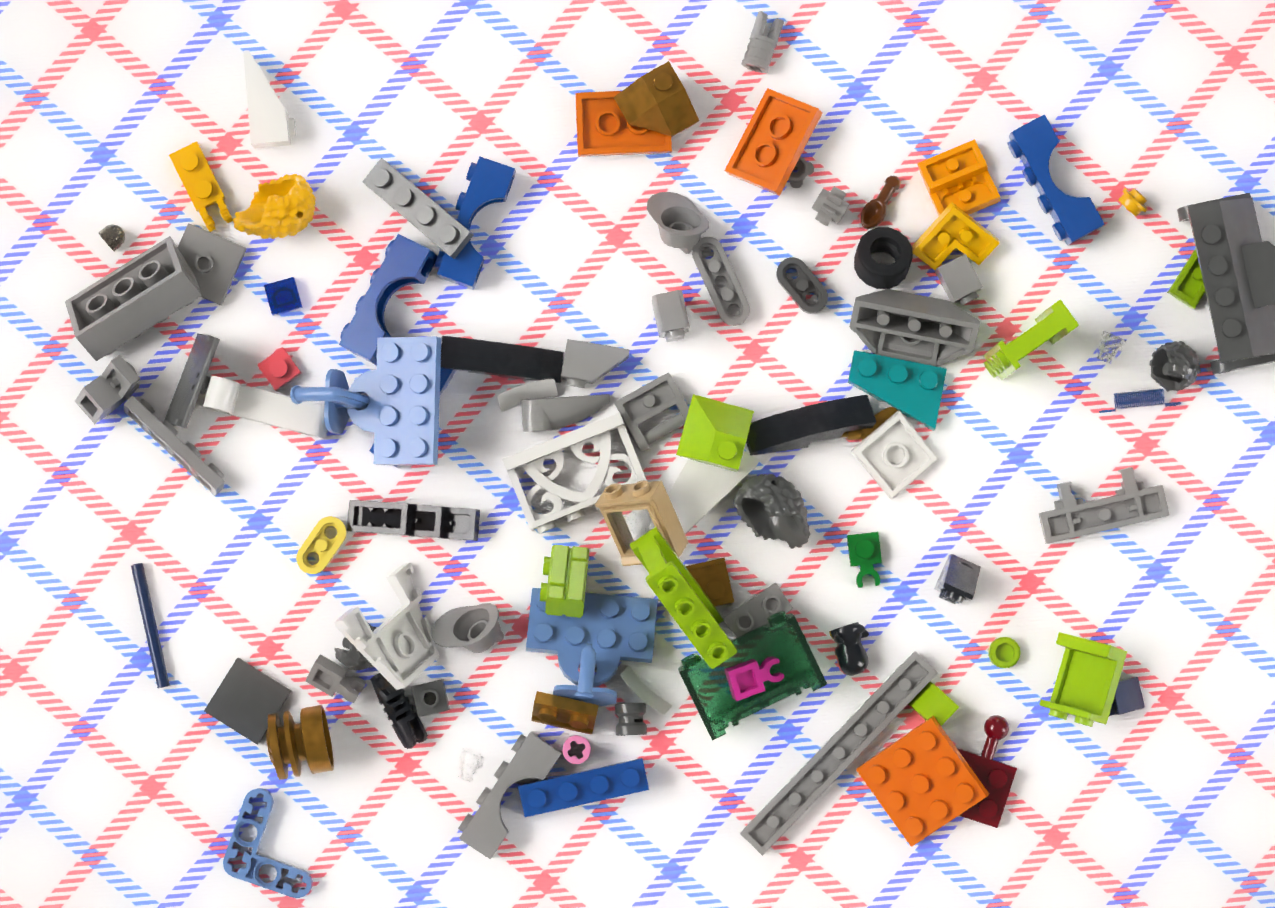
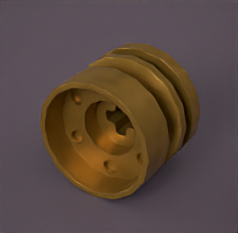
[266,705,334,780]

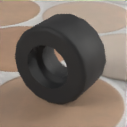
[854,227,913,289]

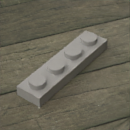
[124,395,225,496]

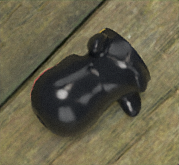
[829,622,869,676]

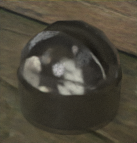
[98,224,125,252]

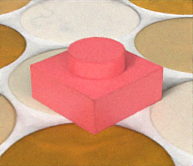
[257,347,302,391]

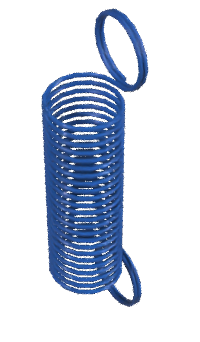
[1099,388,1181,413]

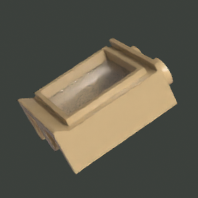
[595,480,689,566]

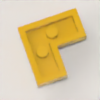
[912,202,1000,270]

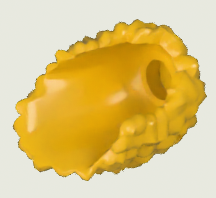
[233,174,316,239]

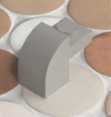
[74,355,140,425]

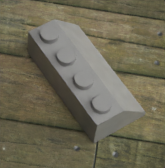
[64,236,202,361]

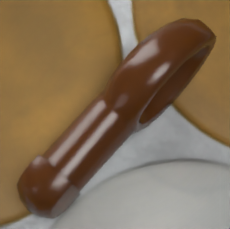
[861,175,901,230]

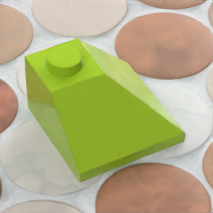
[676,394,754,472]

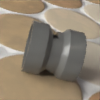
[615,703,647,736]

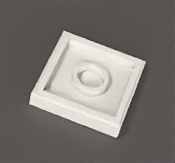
[851,411,939,500]

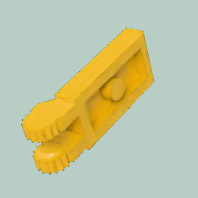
[169,141,233,232]

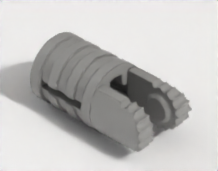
[741,10,784,73]

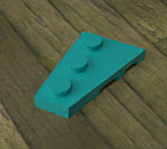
[847,350,947,431]

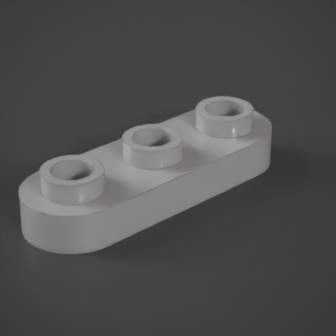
[692,237,750,326]

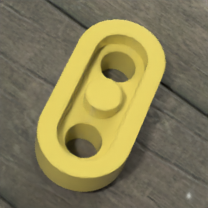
[296,516,347,574]

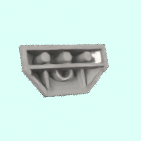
[849,289,980,367]

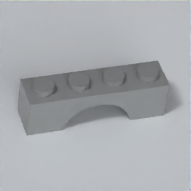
[458,732,562,860]

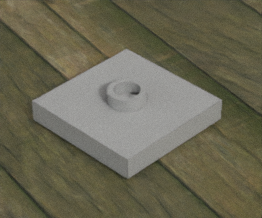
[178,223,247,306]

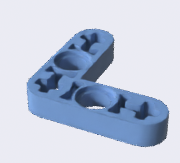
[223,788,313,898]

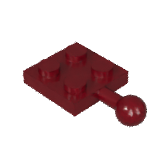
[957,715,1017,828]

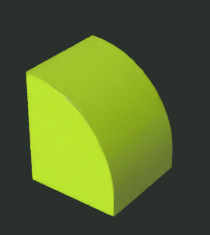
[908,681,959,726]

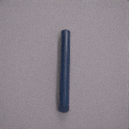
[130,563,170,689]

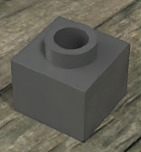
[411,679,450,717]

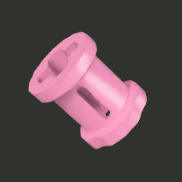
[562,735,591,764]

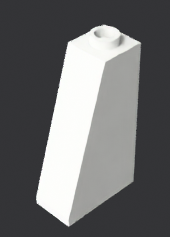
[648,451,760,535]

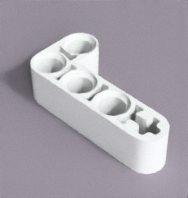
[203,375,328,439]

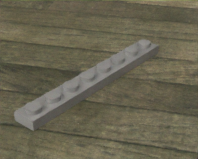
[739,651,938,856]

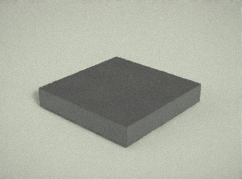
[204,657,292,745]

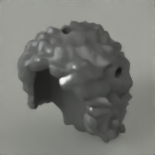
[734,474,811,549]

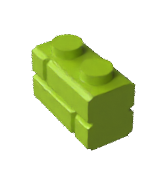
[540,545,590,618]

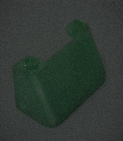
[678,611,827,741]

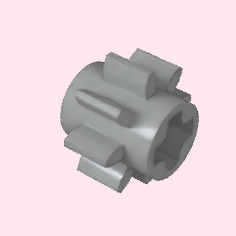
[811,186,850,226]

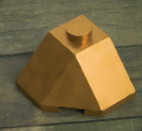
[614,61,700,137]

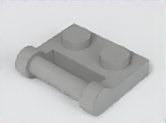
[614,372,689,452]

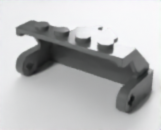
[1177,192,1275,375]

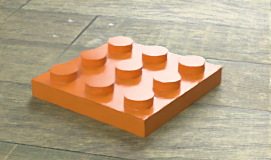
[856,716,989,847]

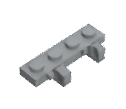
[1038,467,1170,544]

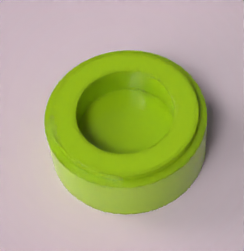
[988,637,1021,668]

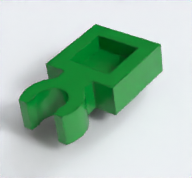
[846,532,882,588]

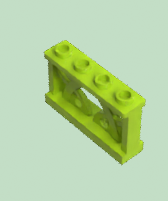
[983,299,1079,381]
[630,527,737,669]

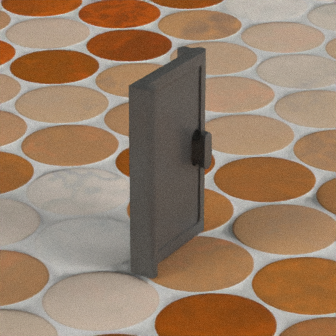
[164,333,220,428]

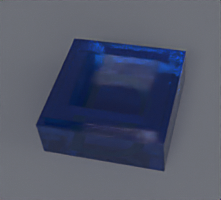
[264,277,303,316]

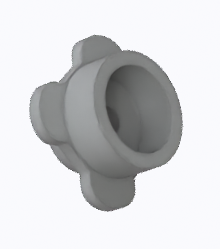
[788,156,814,188]

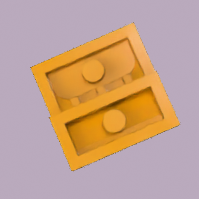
[917,139,1001,216]

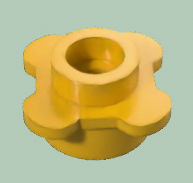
[1118,188,1148,217]

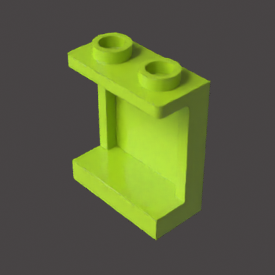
[1039,632,1128,727]

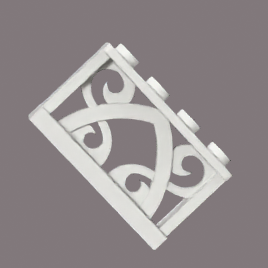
[502,412,647,534]

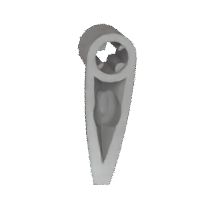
[521,394,610,432]

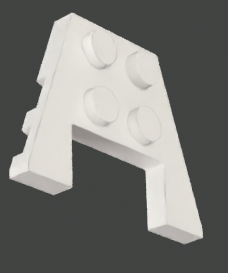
[333,562,440,690]

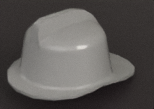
[646,192,709,254]
[432,603,504,653]

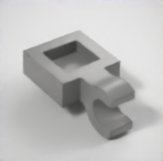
[305,654,366,703]

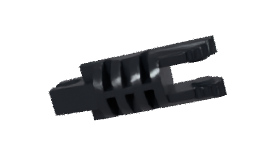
[370,673,428,749]

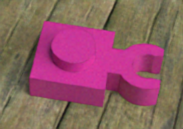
[724,656,784,701]

